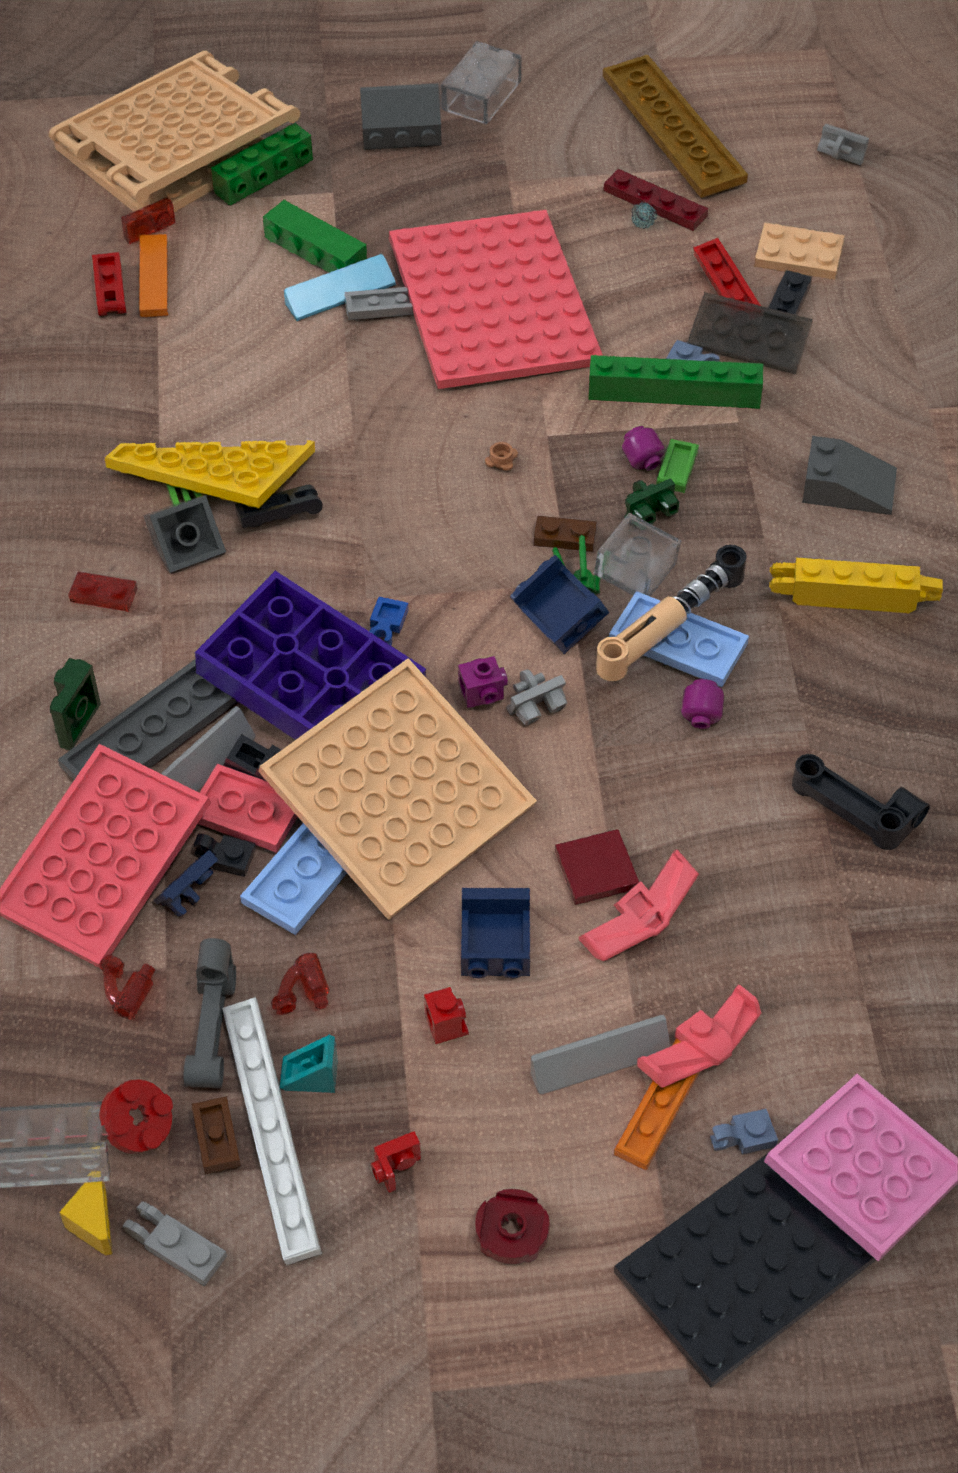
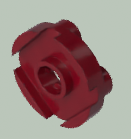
[475,1189,550,1264]

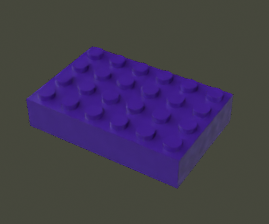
[195,570,426,740]

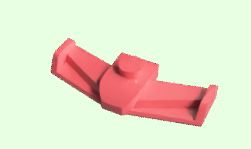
[578,849,699,961]
[637,985,762,1088]

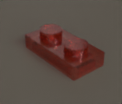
[121,197,176,244]
[68,571,138,612]

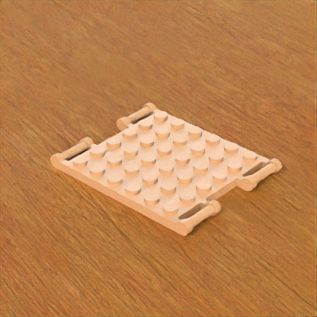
[49,51,300,203]

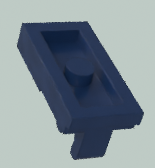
[154,850,218,917]

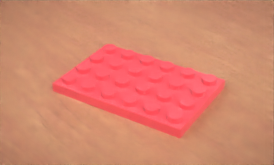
[0,744,211,969]

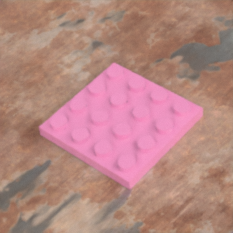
[764,1074,958,1261]

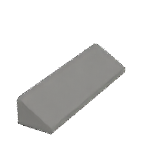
[161,706,255,791]
[530,1015,670,1094]

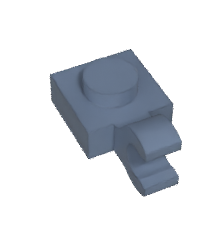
[710,1109,778,1154]

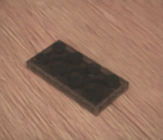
[687,292,813,374]

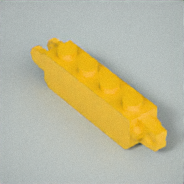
[769,557,943,613]

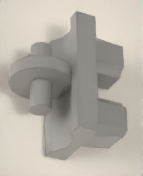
[817,124,869,165]
[506,669,567,726]

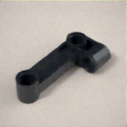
[792,754,930,850]

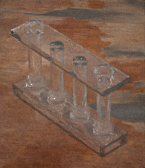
[0,1101,111,1188]

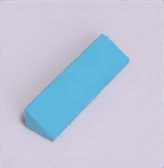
[284,254,396,321]

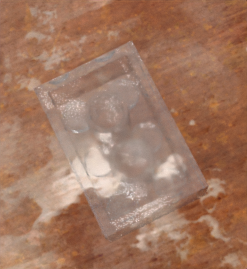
[441,41,522,124]

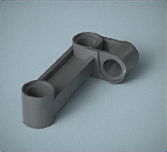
[184,938,236,1089]

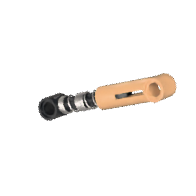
[596,545,747,681]

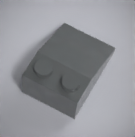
[802,436,897,515]

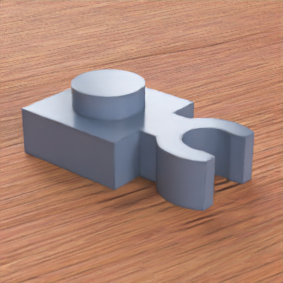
[666,340,720,361]

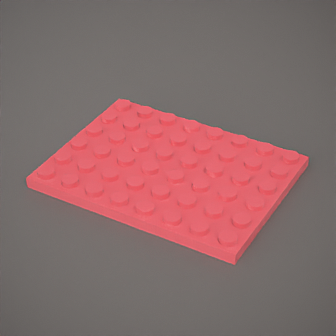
[389,210,603,389]

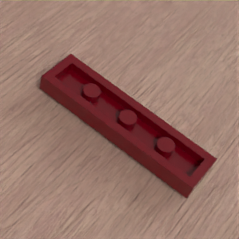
[604,169,708,231]

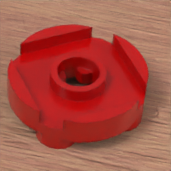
[100,1079,173,1154]

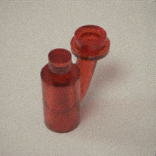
[271,952,330,1015]
[99,955,156,1020]

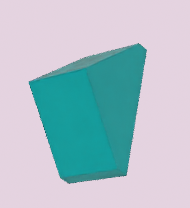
[280,1035,338,1093]

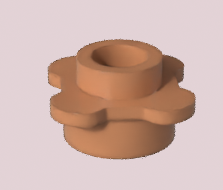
[485,442,518,471]

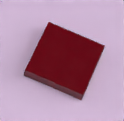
[555,829,639,905]

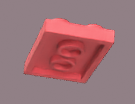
[198,764,298,853]

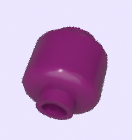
[622,426,665,471]
[681,679,725,729]

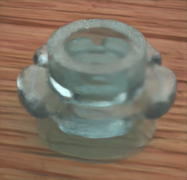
[631,202,657,229]

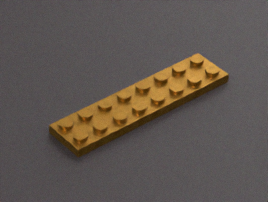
[603,54,748,198]

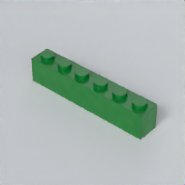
[588,355,763,409]

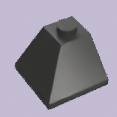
[143,495,226,573]

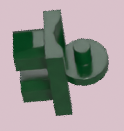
[624,478,679,529]

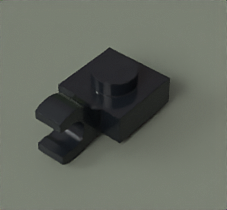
[193,833,256,877]

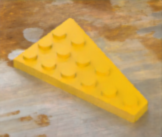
[105,440,315,508]

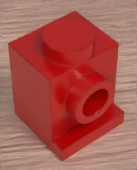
[424,987,469,1045]

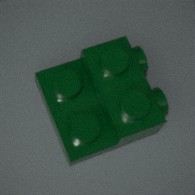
[50,658,101,751]

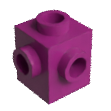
[458,656,508,708]

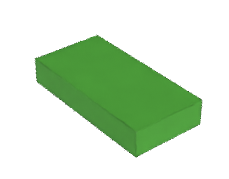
[656,439,699,493]

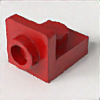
[371,1131,421,1193]

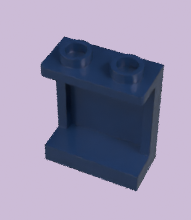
[510,555,610,654]
[461,888,530,979]

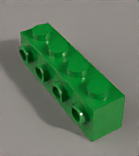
[211,123,313,206]

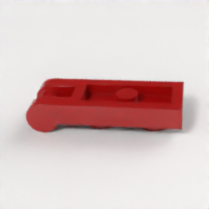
[92,252,127,316]

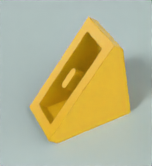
[59,1171,113,1256]

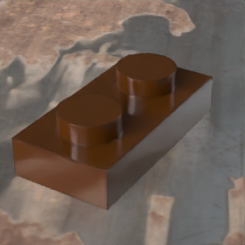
[533,516,597,552]
[191,1096,241,1174]

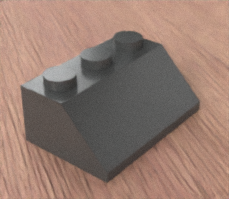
[360,83,442,150]

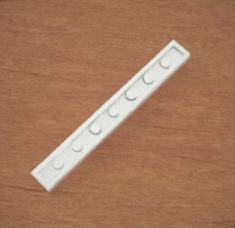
[222,997,322,1265]

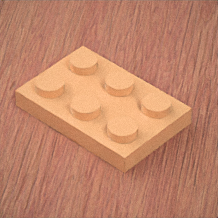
[754,223,845,280]

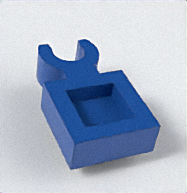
[369,597,409,645]

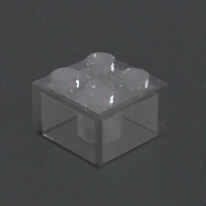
[594,513,682,597]

